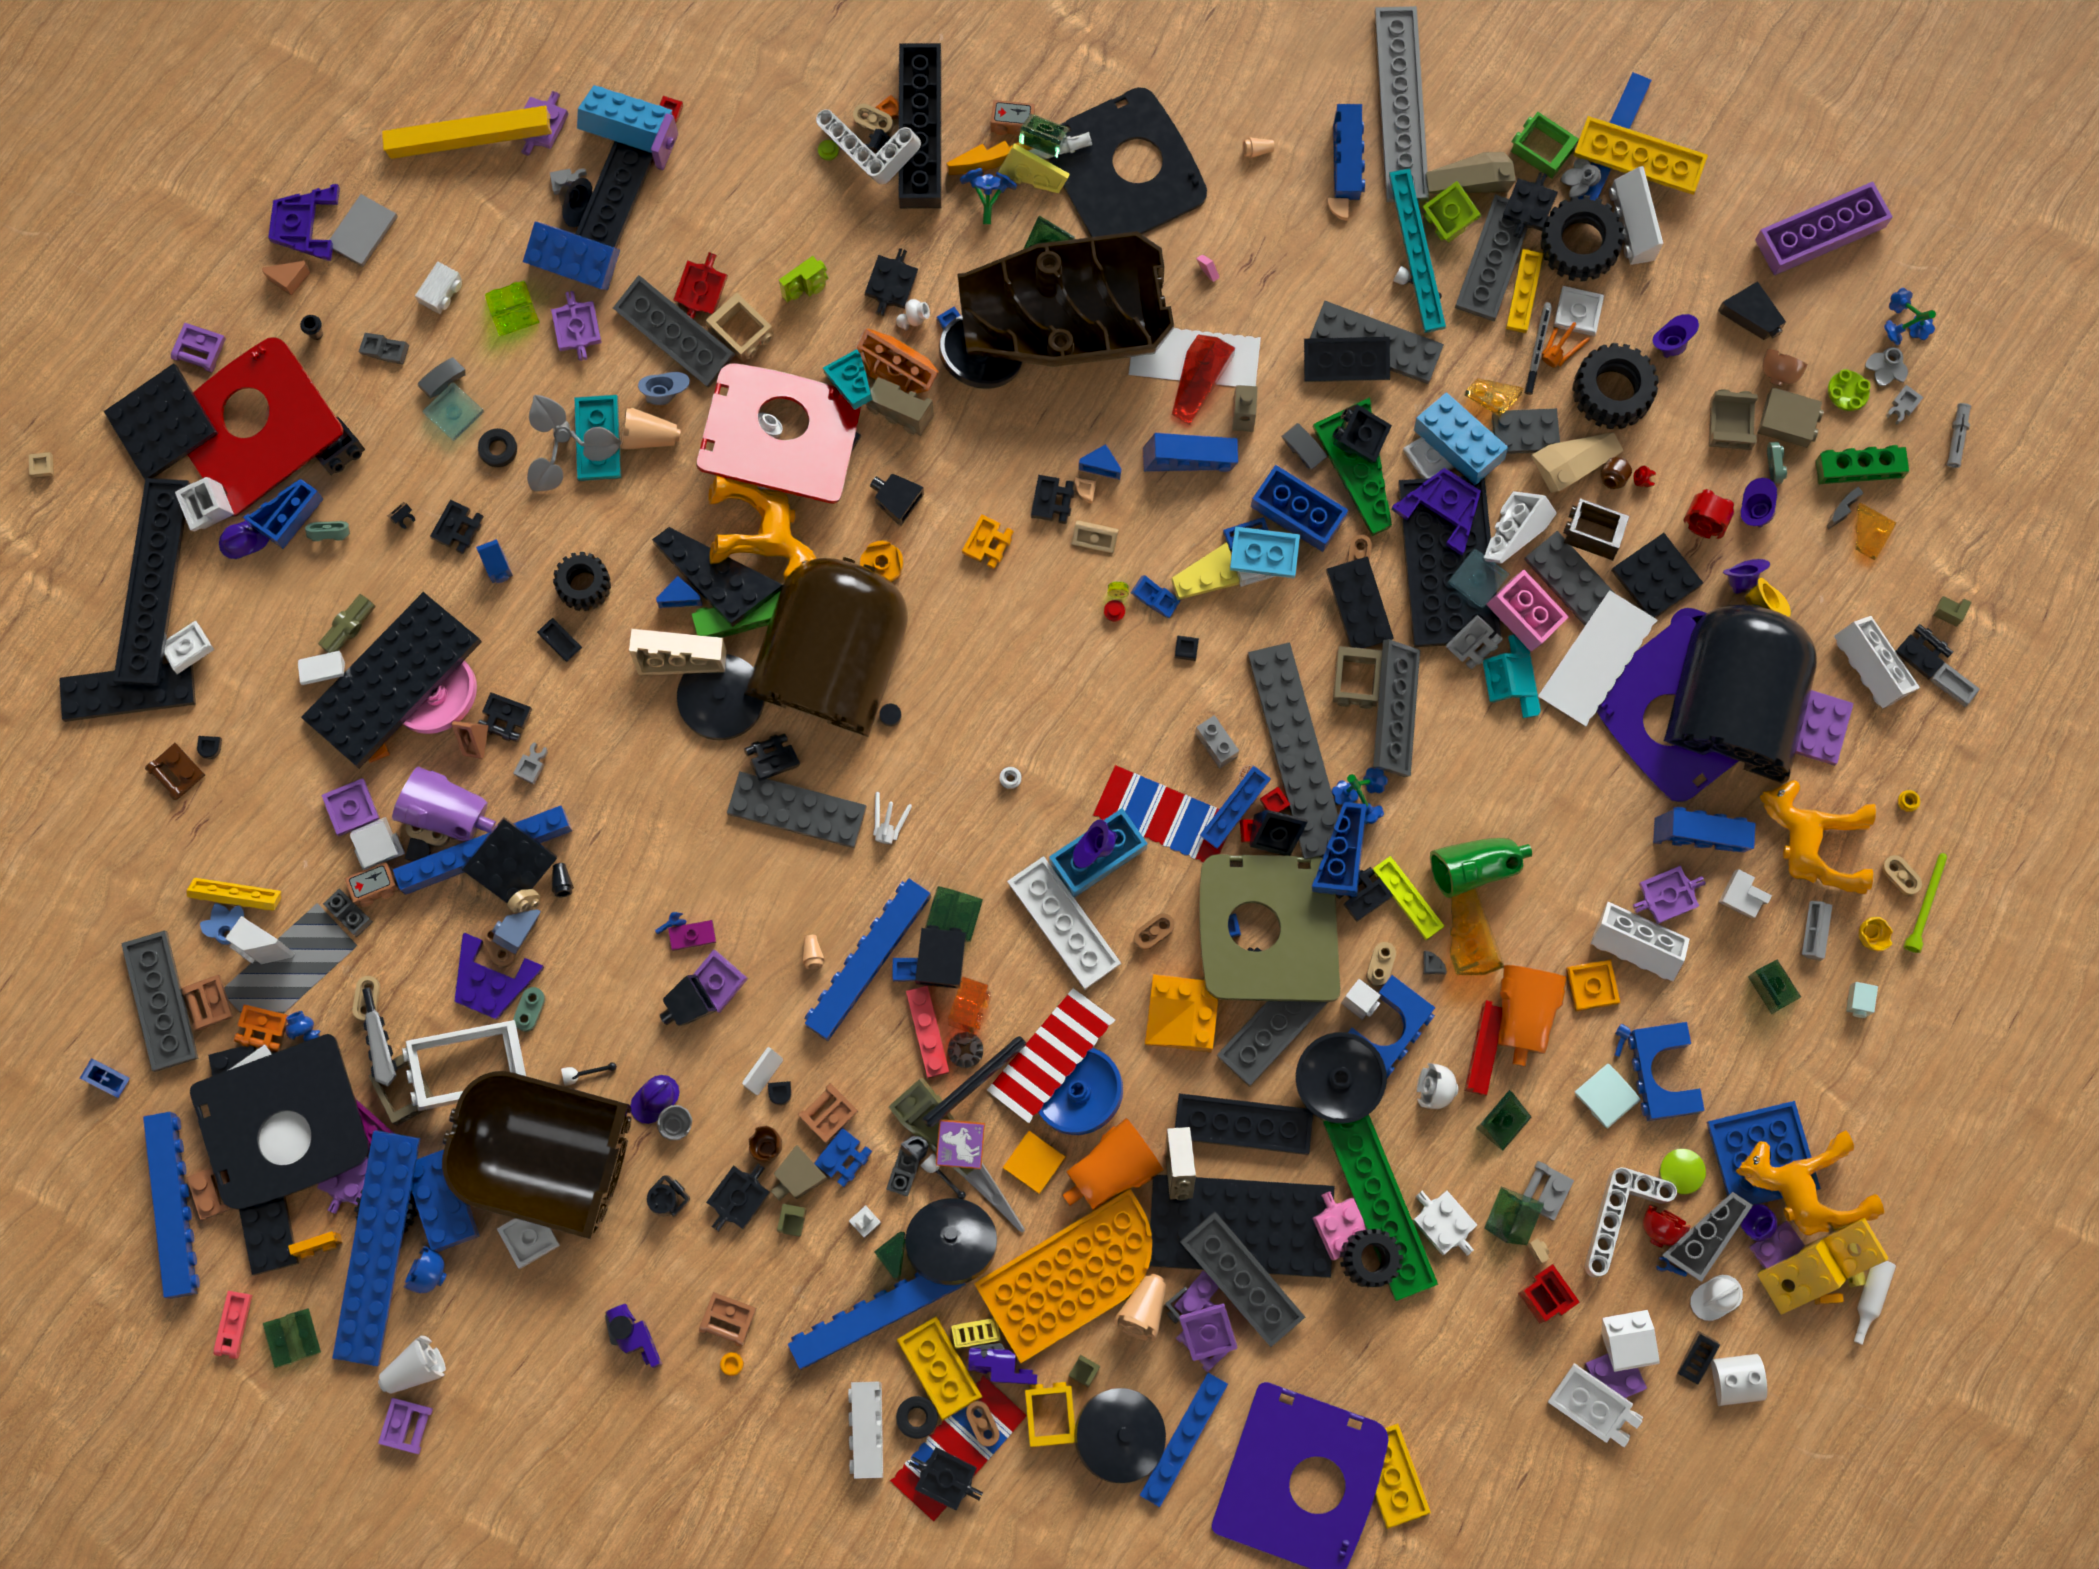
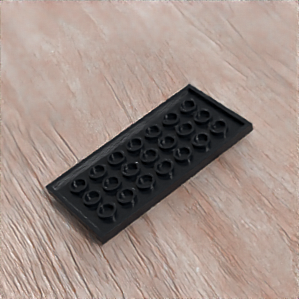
[1398,476,1501,647]
[301,592,482,769]
[1149,1175,1335,1278]

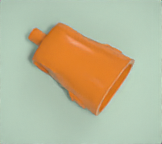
[1498,965,1567,1067]
[1062,1118,1164,1210]

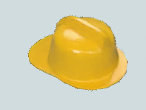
[1745,578,1791,617]

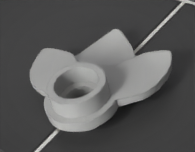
[1561,159,1601,198]
[1865,347,1908,386]

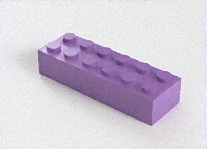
[1755,182,1893,276]

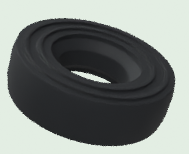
[478,428,517,467]
[896,1396,938,1439]

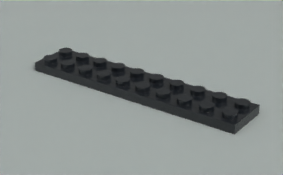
[113,478,190,686]
[208,1045,299,1275]

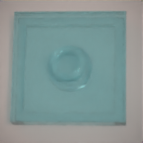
[422,382,484,441]
[1448,548,1509,609]

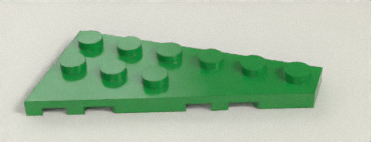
[1312,397,1392,536]

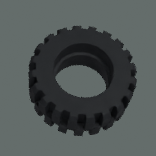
[1541,195,1624,282]
[1572,343,1659,429]

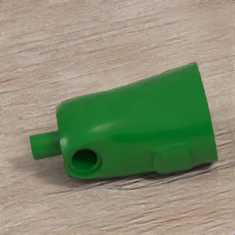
[1430,838,1532,898]

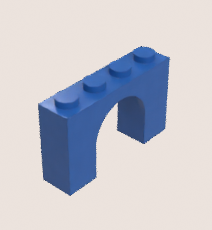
[1348,975,1435,1078]
[1628,1022,1705,1121]

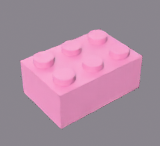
[1486,570,1568,651]

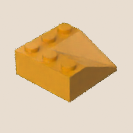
[1145,974,1218,1053]

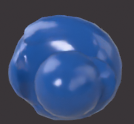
[285,1011,321,1042]

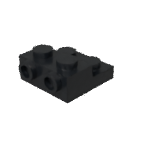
[1332,404,1392,464]
[315,417,365,475]

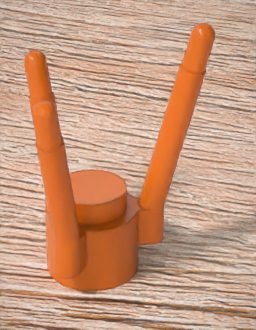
[1542,322,1590,368]

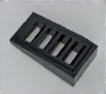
[1677,1331,1720,1385]

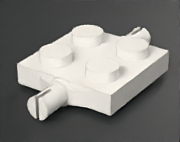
[1412,1190,1477,1256]

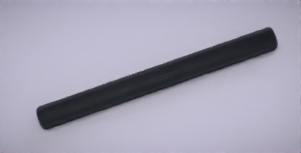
[923,1036,1026,1127]

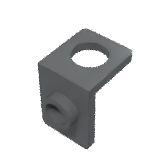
[1165,1287,1187,1326]

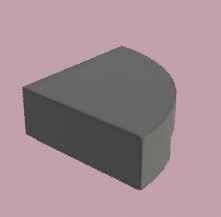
[1423,951,1447,975]

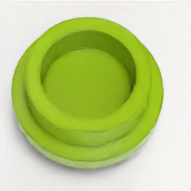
[818,140,839,161]

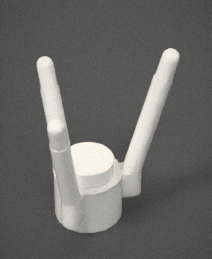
[873,792,912,844]

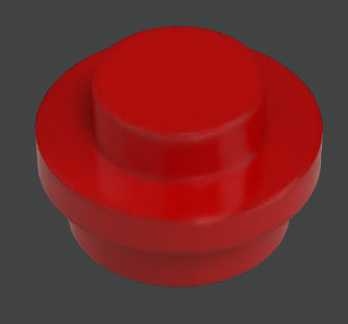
[1104,600,1125,622]

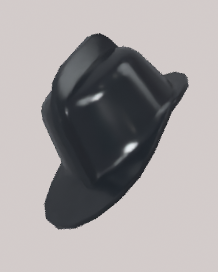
[559,177,592,228]

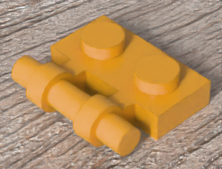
[962,514,1014,569]

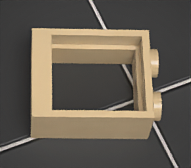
[706,293,774,362]

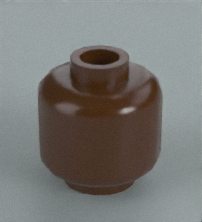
[1600,457,1632,489]

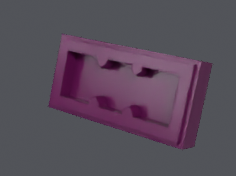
[668,920,716,951]

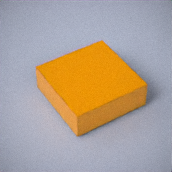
[1814,1293,1844,1305]

